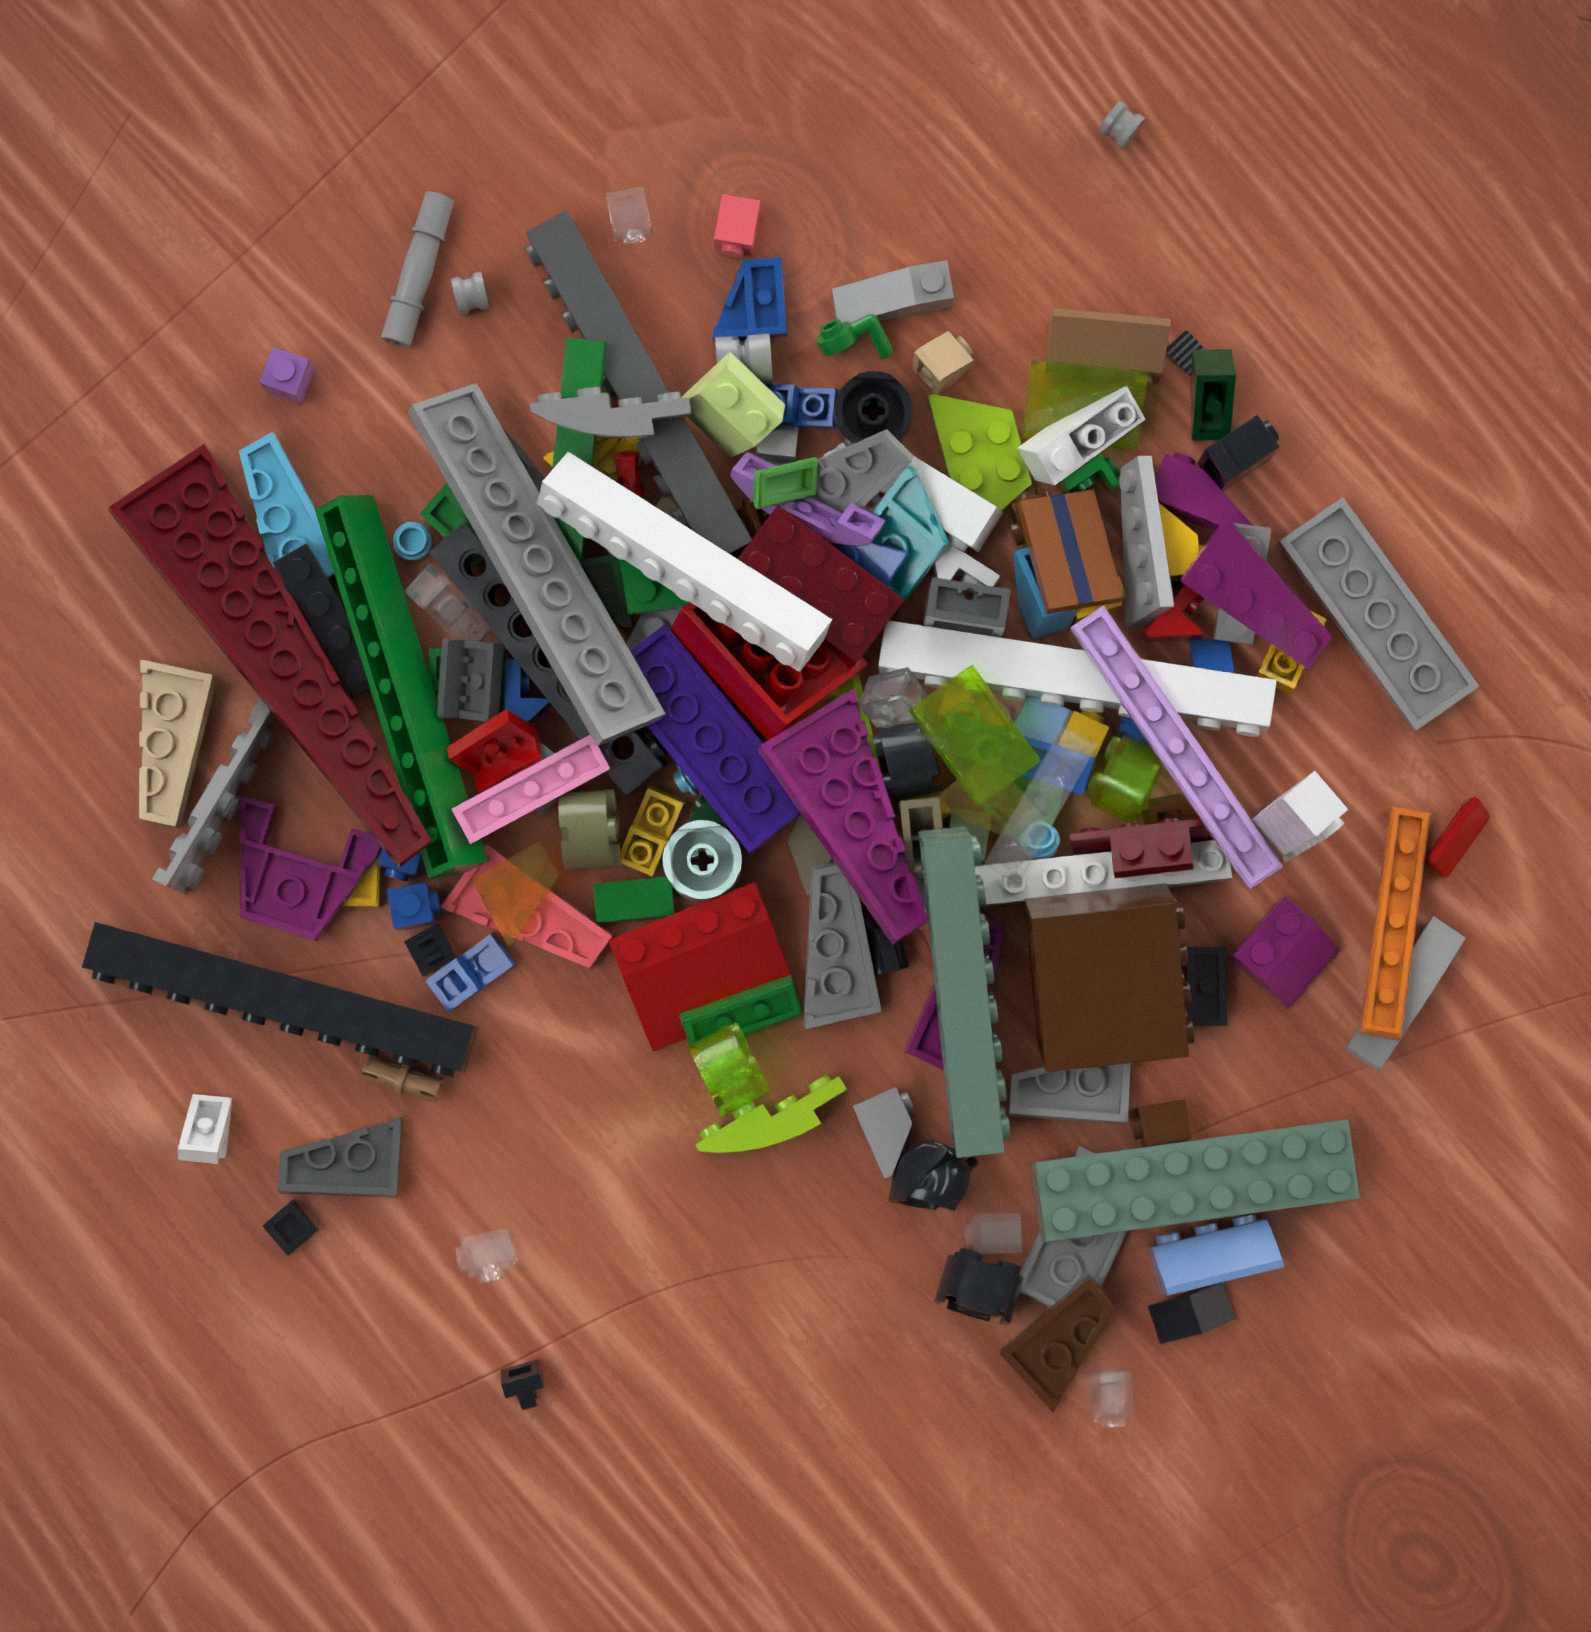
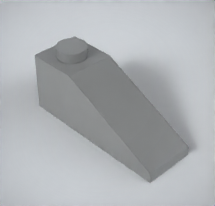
[832,260,954,323]

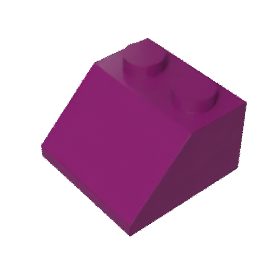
[1228,896,1339,1009]

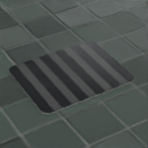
[1166,331,1206,377]

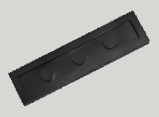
[272,543,370,698]

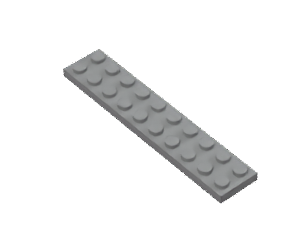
[407,383,666,746]

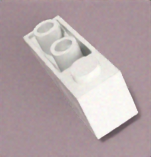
[1017,387,1145,485]

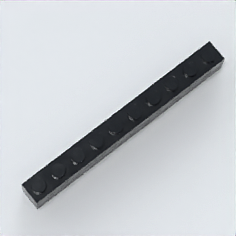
[82,922,478,1078]

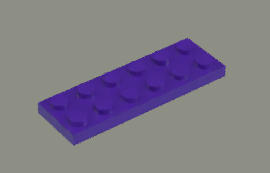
[630,624,802,855]

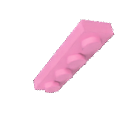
[452,735,610,844]

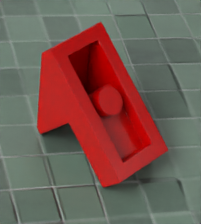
[1141,585,1205,642]

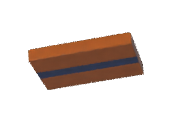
[1017,489,1123,614]

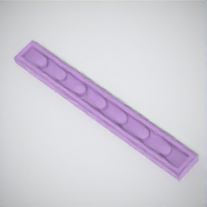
[1070,606,1283,890]

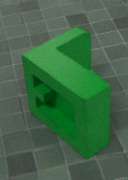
[1057,453,1120,494]

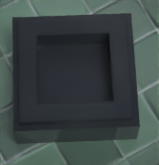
[263,1200,319,1256]

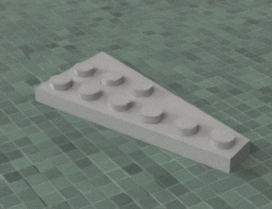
[152,698,277,895]

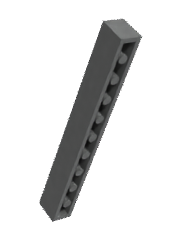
[524,210,752,559]

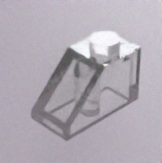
[1085,1367,1134,1428]

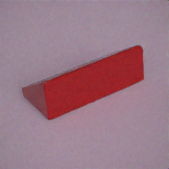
[1424,797,1490,878]

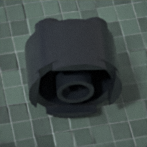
[834,371,912,447]
[873,716,944,803]
[934,1248,1024,1325]

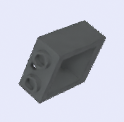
[922,577,1011,638]

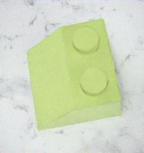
[681,352,785,458]

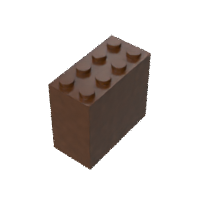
[1024,883,1194,1072]

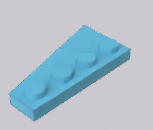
[239,432,335,598]

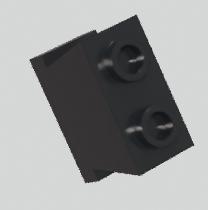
[1197,414,1280,492]

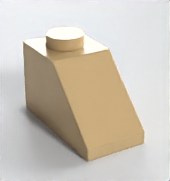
[912,331,974,395]

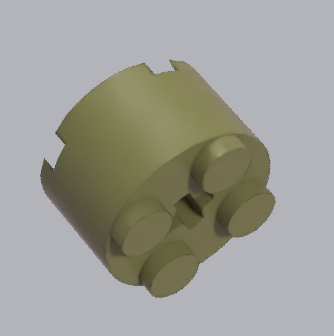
[558,789,621,871]

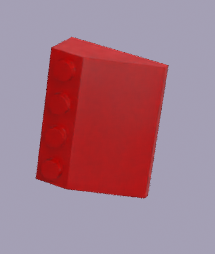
[670,602,868,740]
[608,882,798,1052]

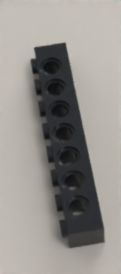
[429,522,669,796]

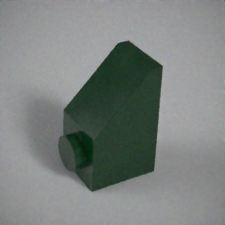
[1190,349,1236,440]

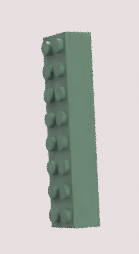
[918,826,1010,1158]
[1030,1119,1360,1242]

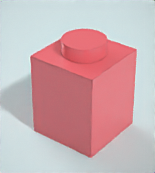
[714,194,760,258]

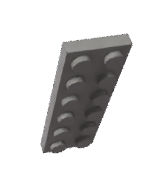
[1278,497,1480,732]

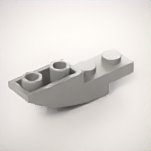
[530,387,692,438]

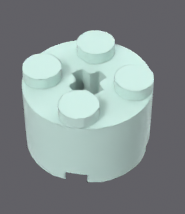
[663,820,742,902]

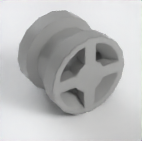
[1098,100,1146,150]
[451,271,490,316]

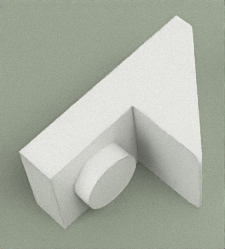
[933,543,1000,587]
[178,1094,232,1164]

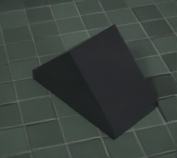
[1147,1282,1235,1344]

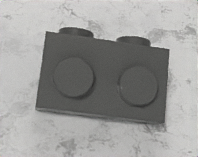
[437,639,504,722]

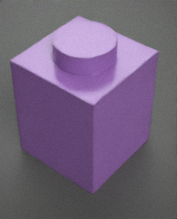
[259,346,315,405]

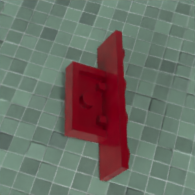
[1070,817,1214,879]

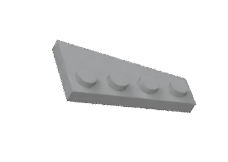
[1119,456,1174,628]

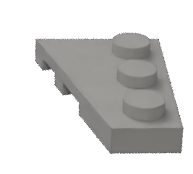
[810,429,914,513]

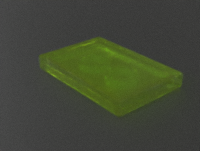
[1022,360,1148,449]
[908,664,1041,807]

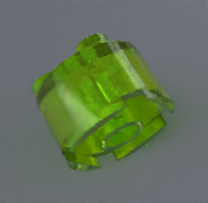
[1086,735,1163,823]
[687,1023,771,1117]

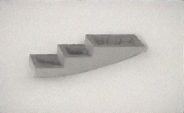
[1345,916,1465,1072]

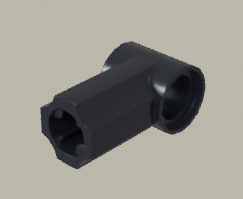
[861,903,909,975]

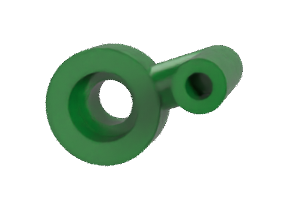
[816,314,894,359]

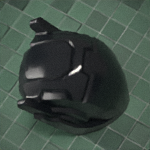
[888,1140,978,1211]

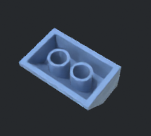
[1148,1213,1284,1296]

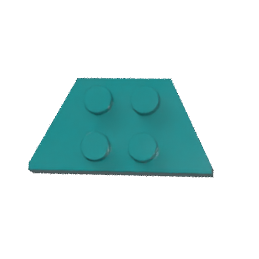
[872,465,949,604]

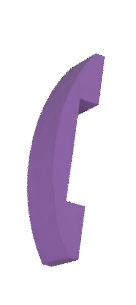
[730,452,886,546]

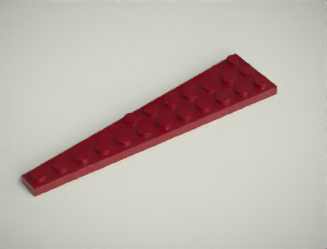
[109,444,431,868]

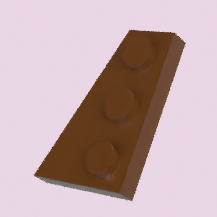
[1000,1274,1116,1412]

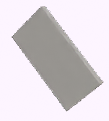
[1019,1146,1127,1307]

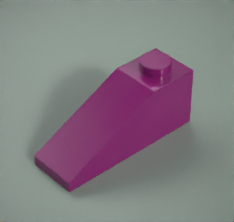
[1155,453,1252,532]

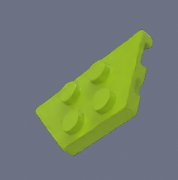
[927,394,1032,512]

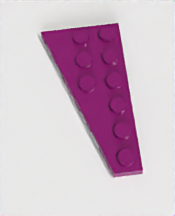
[757,689,928,945]

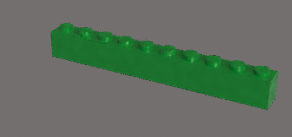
[315,495,488,879]

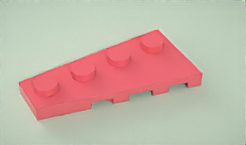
[440,844,614,968]

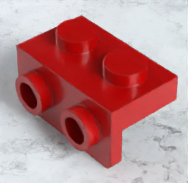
[447,709,542,793]

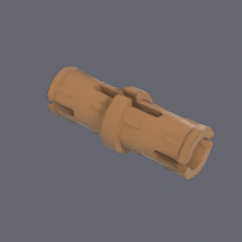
[361,1055,444,1103]

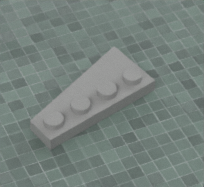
[803,862,882,1029]

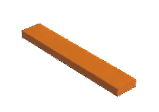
[1359,806,1431,1041]

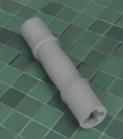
[381,191,455,348]

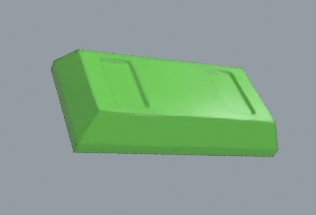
[752,457,818,509]

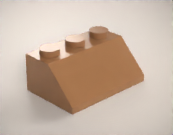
[1044,308,1171,386]

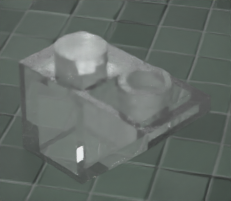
[404,563,492,641]

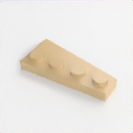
[139,659,218,828]

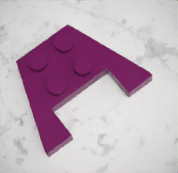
[240,795,382,941]

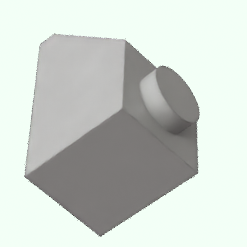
[852,1087,916,1179]

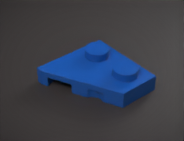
[712,257,787,342]

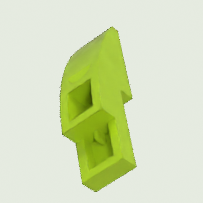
[695,1074,847,1153]

